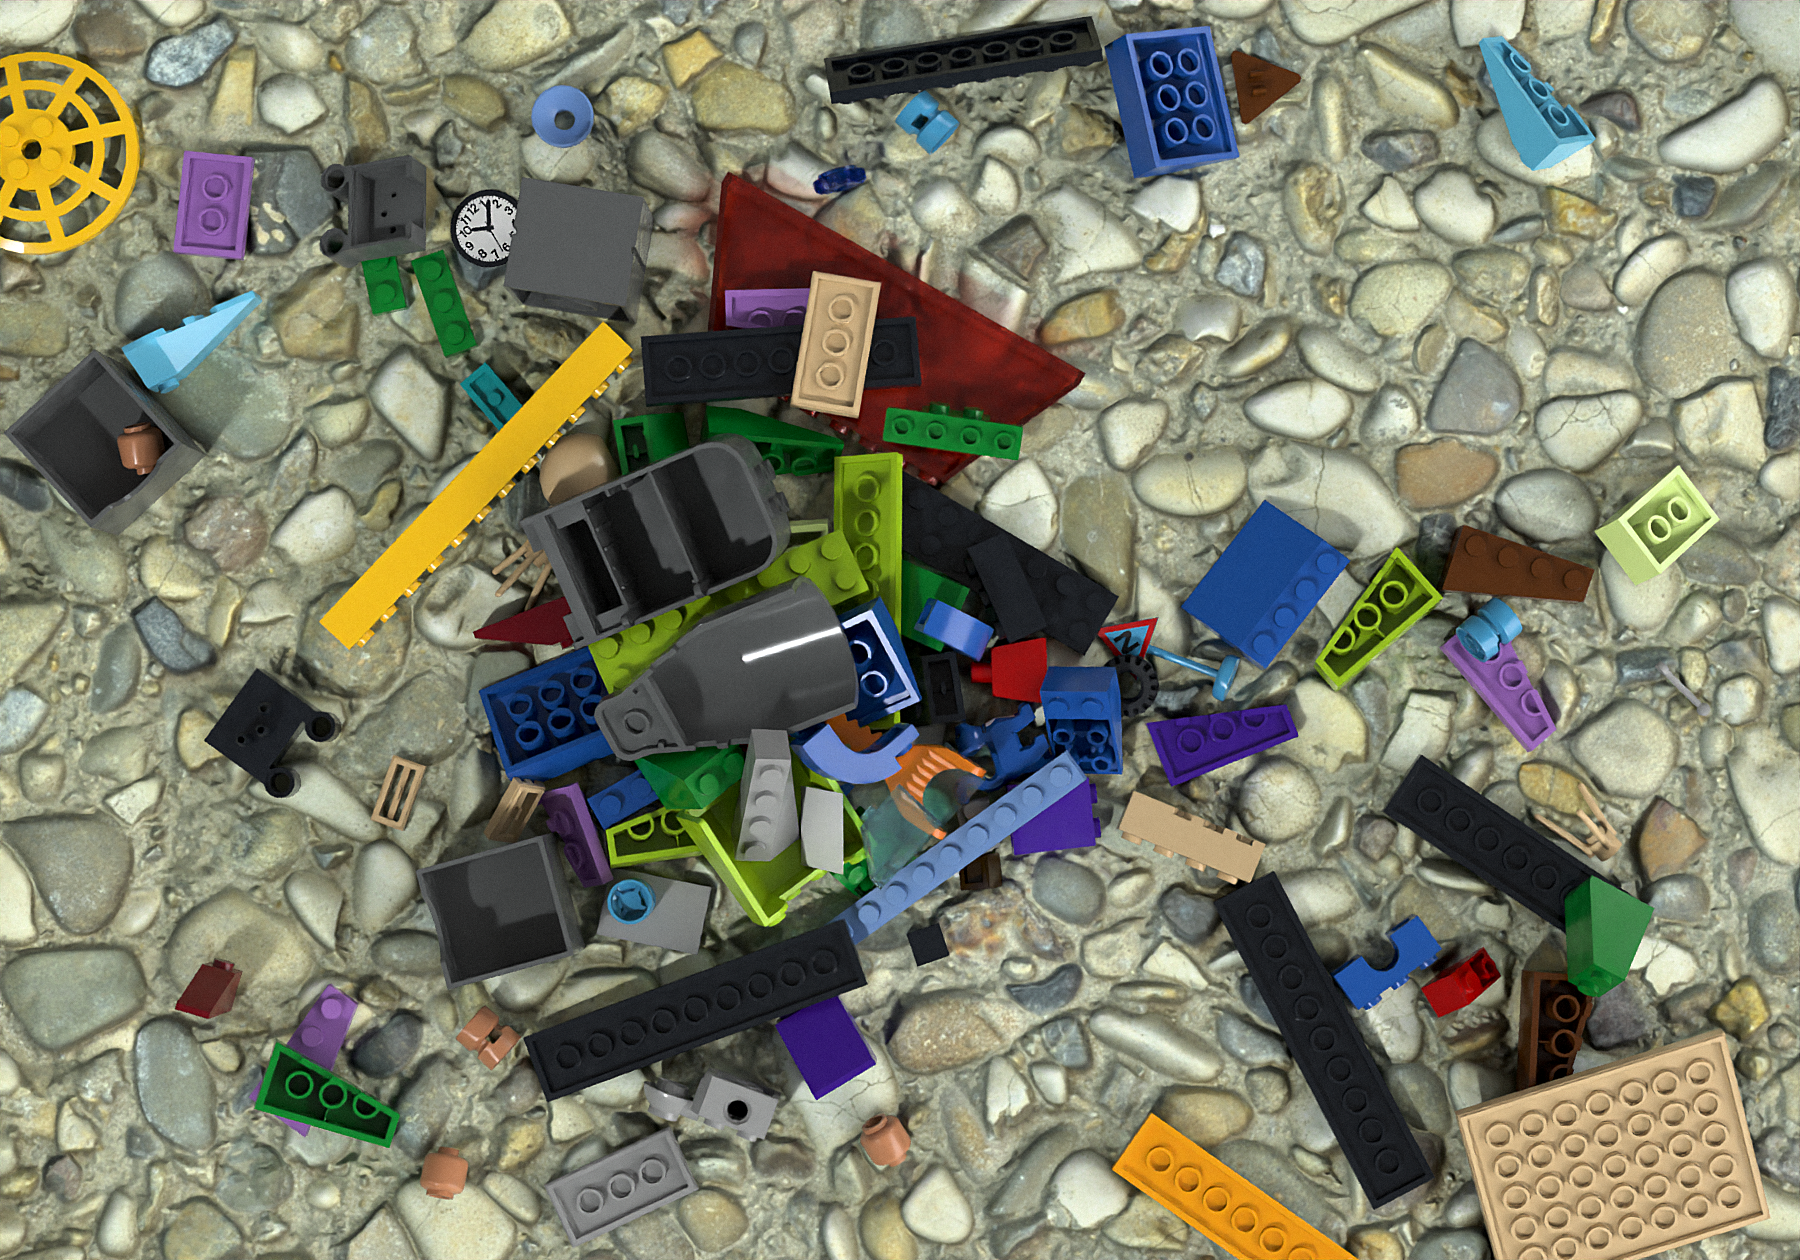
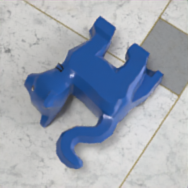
[954,702,1053,805]

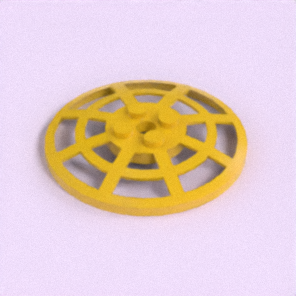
[0,52,140,255]

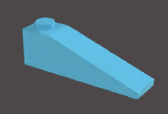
[1479,36,1596,171]
[121,290,262,394]

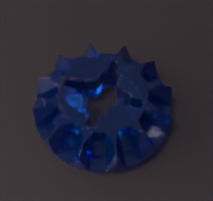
[813,165,867,195]

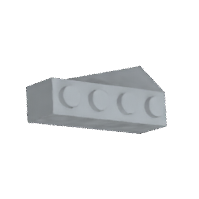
[731,729,800,861]

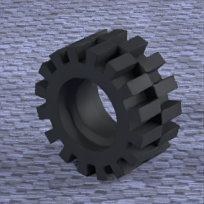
[1103,654,1159,717]

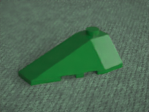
[700,405,844,477]

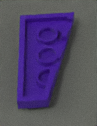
[1145,704,1299,787]

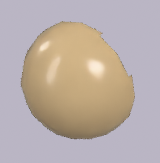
[539,432,621,505]

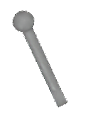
[1655,661,1710,716]

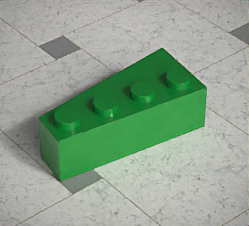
[254,1038,400,1148]

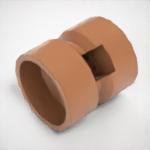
[455,1005,521,1071]

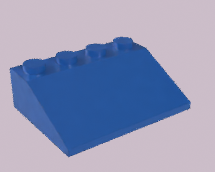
[1104,26,1239,178]
[1181,500,1350,670]
[790,597,922,738]
[479,646,614,783]

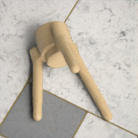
[492,539,552,611]
[1534,783,1622,862]

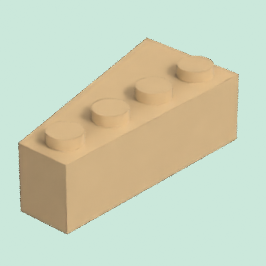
[1116,791,1266,885]

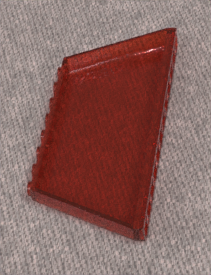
[708,171,1086,486]

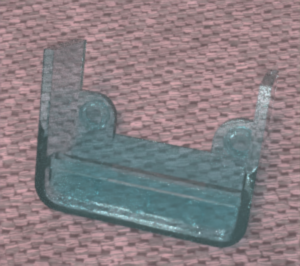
[860,742,986,890]

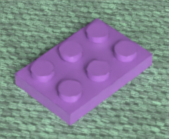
[173,151,255,260]

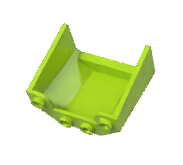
[676,736,876,927]

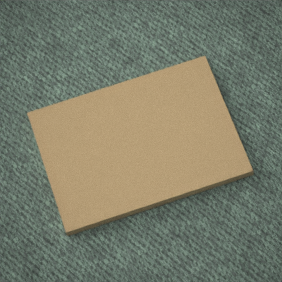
[1454,1028,1771,1260]

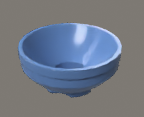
[531,85,594,148]

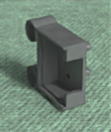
[319,155,427,268]

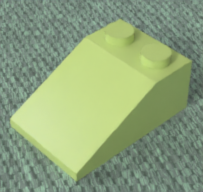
[1594,465,1720,586]

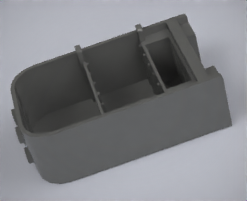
[518,433,791,650]

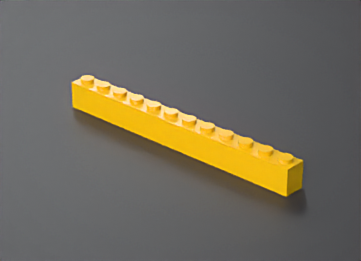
[319,321,634,650]

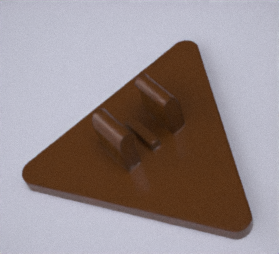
[1231,50,1301,125]

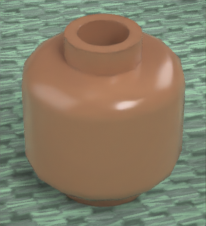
[117,422,166,475]
[860,1113,911,1167]
[420,1147,468,1200]

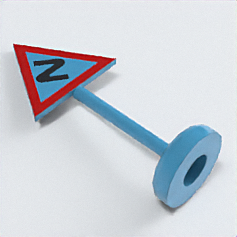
[1097,617,1240,702]

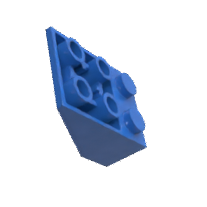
[1040,666,1123,775]

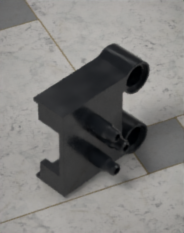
[204,668,341,798]

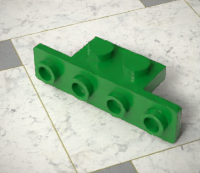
[883,402,1023,460]

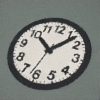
[450,190,518,267]

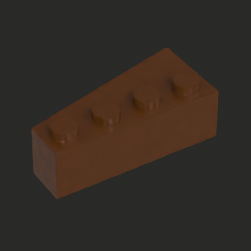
[1436,525,1595,604]
[1516,969,1593,1092]

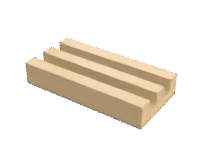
[370,755,427,831]
[483,777,546,843]

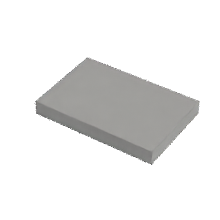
[597,868,712,955]

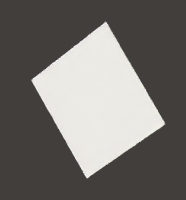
[801,786,843,875]

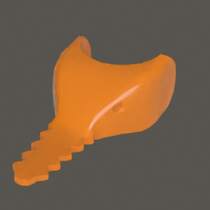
[824,713,987,840]

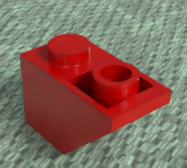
[1421,947,1501,1018]

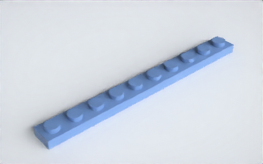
[823,750,1087,945]

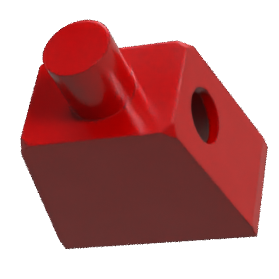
[971,638,1047,704]

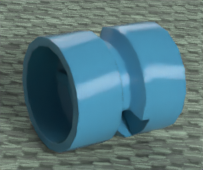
[895,90,960,155]
[1456,598,1522,662]
[607,878,656,925]

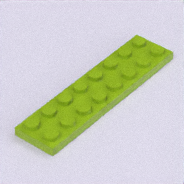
[833,452,903,730]
[588,529,869,694]

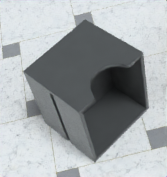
[503,177,654,324]
[4,349,206,536]
[416,833,585,990]

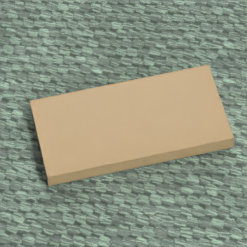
[790,271,881,418]

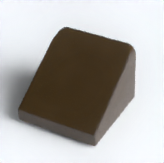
[959,853,1002,891]

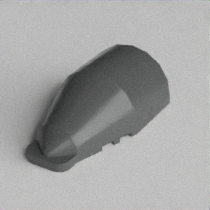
[594,576,859,761]

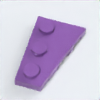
[537,782,613,888]

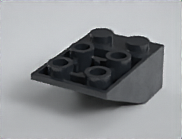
[871,651,966,735]

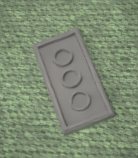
[544,1126,699,1248]

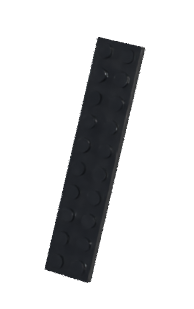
[1212,870,1435,1210]
[523,918,869,1102]

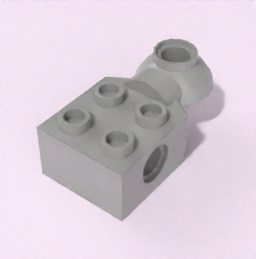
[644,1068,781,1142]

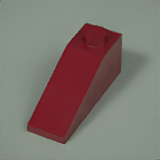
[473,596,574,650]
[175,958,243,1019]

